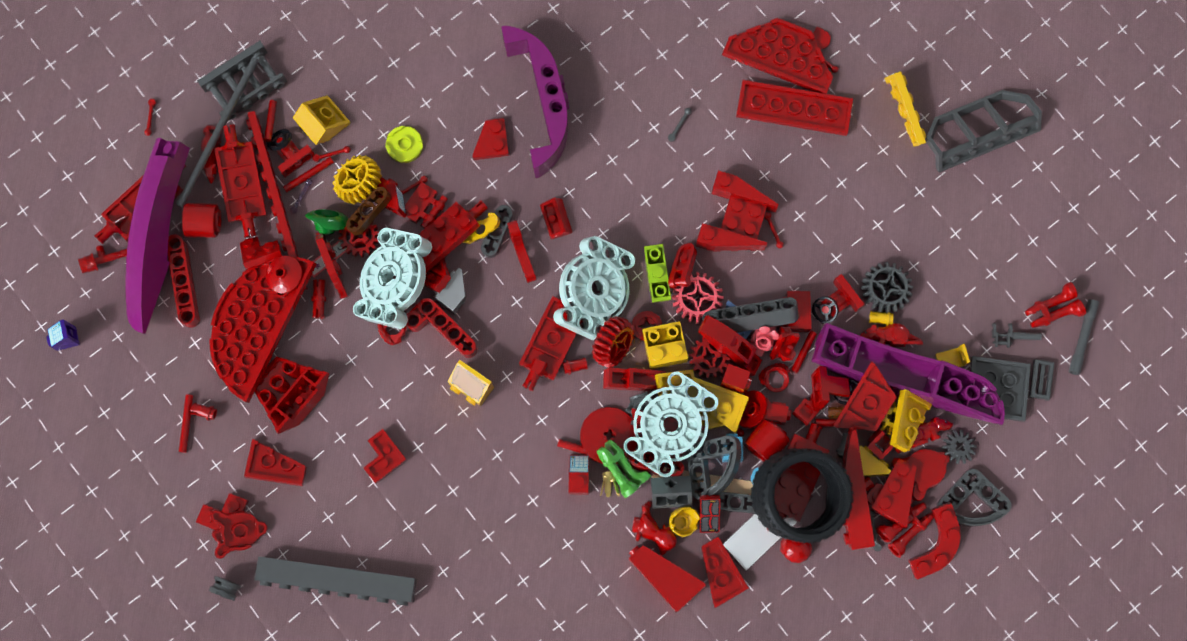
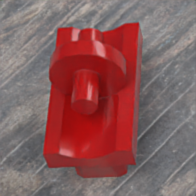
[769,327,800,361]

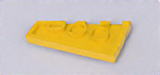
[884,71,926,146]

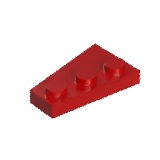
[244,439,307,486]
[871,458,917,528]
[701,537,748,609]

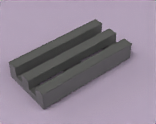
[1029,359,1055,401]

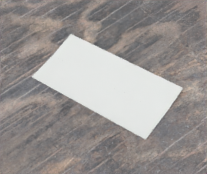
[723,514,797,570]

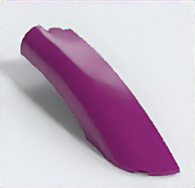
[125,138,190,334]
[811,323,1005,425]

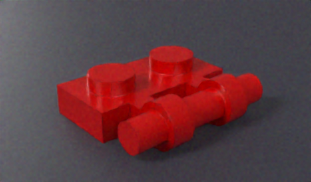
[405,182,448,229]

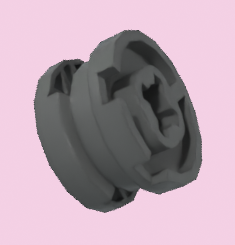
[209,576,241,601]

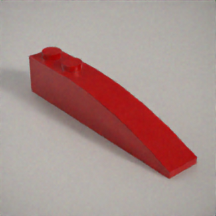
[842,427,875,550]

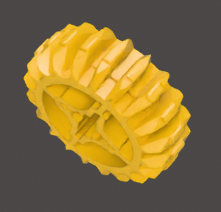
[333,154,382,205]

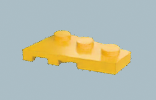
[688,377,749,434]
[890,389,932,452]

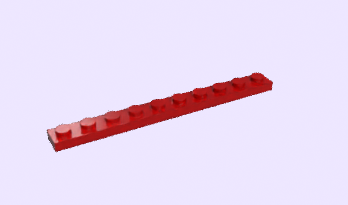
[246,111,308,290]

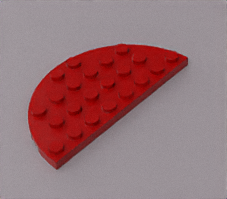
[209,257,317,403]

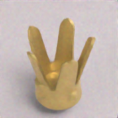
[600,469,620,498]

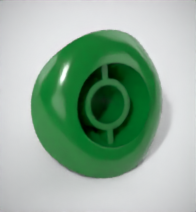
[305,209,348,234]

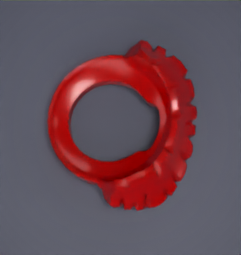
[377,324,407,345]
[759,363,790,392]

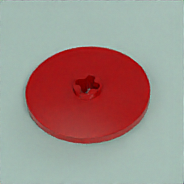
[580,407,637,464]

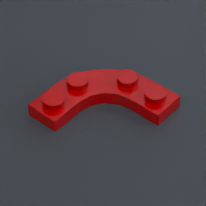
[908,502,961,579]

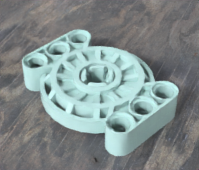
[353,228,432,329]
[553,236,635,340]
[624,372,718,477]

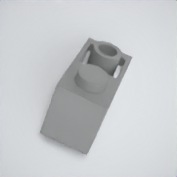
[435,268,467,315]

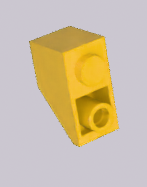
[859,445,891,477]

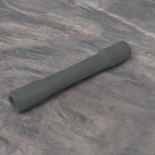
[1068,299,1100,375]

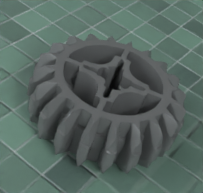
[861,262,914,313]

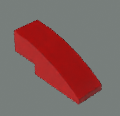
[603,367,666,391]

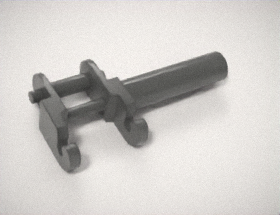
[992,323,1042,348]

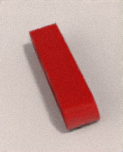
[168,234,200,328]

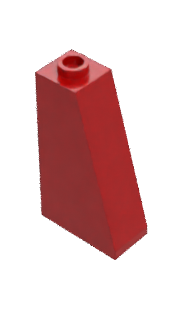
[628,545,706,613]

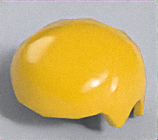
[669,507,700,537]

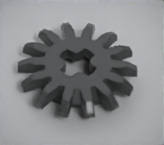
[942,430,977,464]

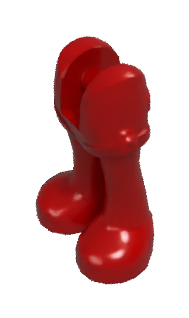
[1025,282,1086,328]
[876,502,934,558]

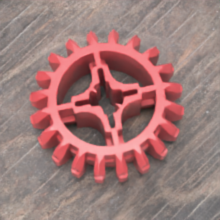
[672,272,724,324]

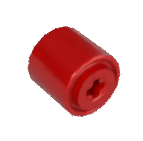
[182,203,222,238]
[743,419,790,462]

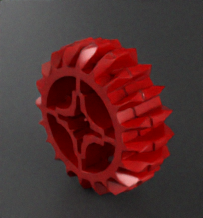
[592,316,635,368]

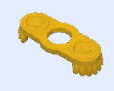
[463,213,500,244]

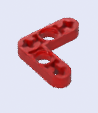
[507,220,537,283]

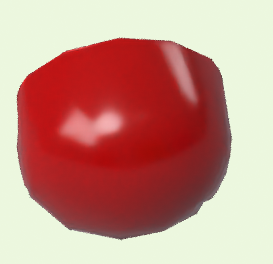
[780,538,812,563]

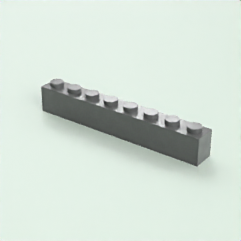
[254,556,417,606]

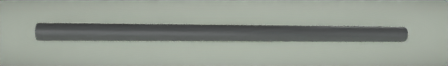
[176,57,259,208]

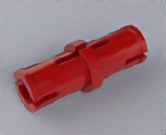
[311,279,326,319]

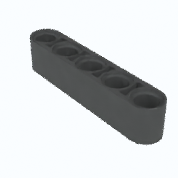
[702,297,799,332]

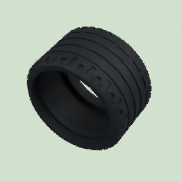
[751,448,854,543]

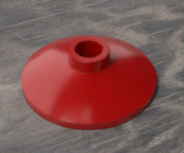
[266,256,303,294]
[739,390,768,428]

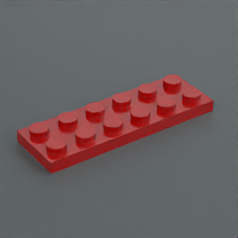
[736,80,853,136]

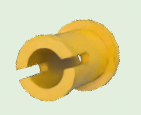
[869,311,894,326]

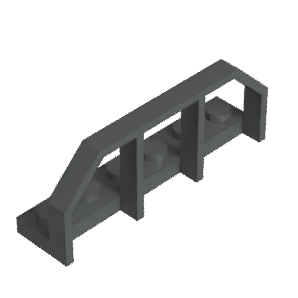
[926,90,1042,173]

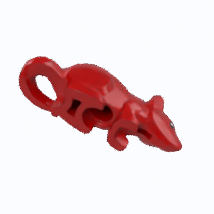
[201,125,221,184]
[860,323,923,347]
[895,417,953,453]

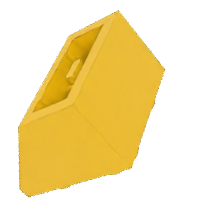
[642,321,688,370]

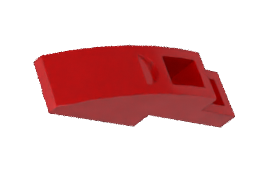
[698,315,762,376]

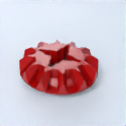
[632,311,662,341]

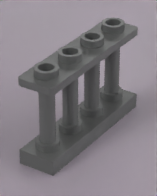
[197,41,287,120]

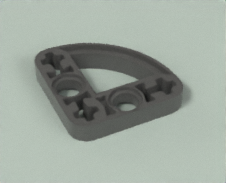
[687,436,741,500]
[936,469,1012,527]

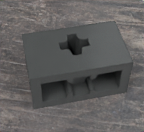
[651,476,692,509]

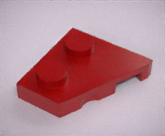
[472,118,509,160]

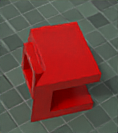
[764,397,792,425]
[867,429,894,460]

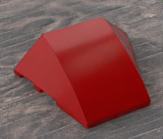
[255,356,329,434]

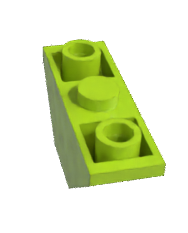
[644,244,671,303]

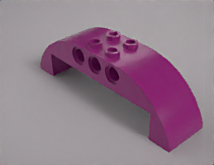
[501,26,569,178]

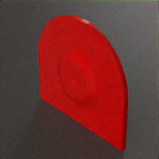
[813,26,831,50]

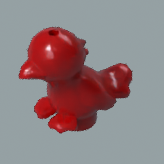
[632,500,677,556]

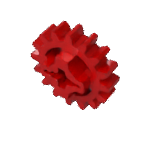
[338,217,379,258]
[689,337,731,378]

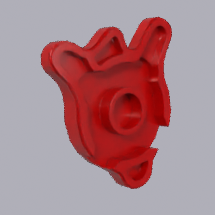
[892,449,950,501]
[210,509,267,559]

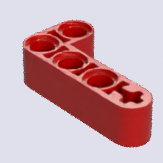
[406,298,477,358]

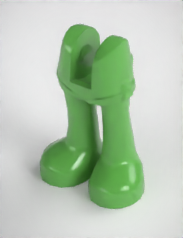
[597,440,651,498]

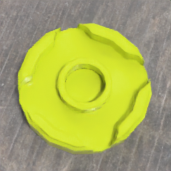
[385,126,423,163]

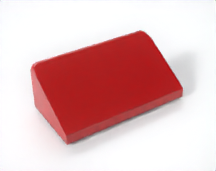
[540,197,573,239]

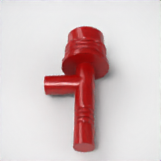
[78,245,127,273]

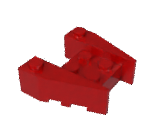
[696,170,779,252]

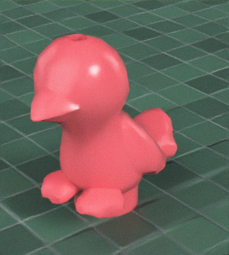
[750,325,780,357]

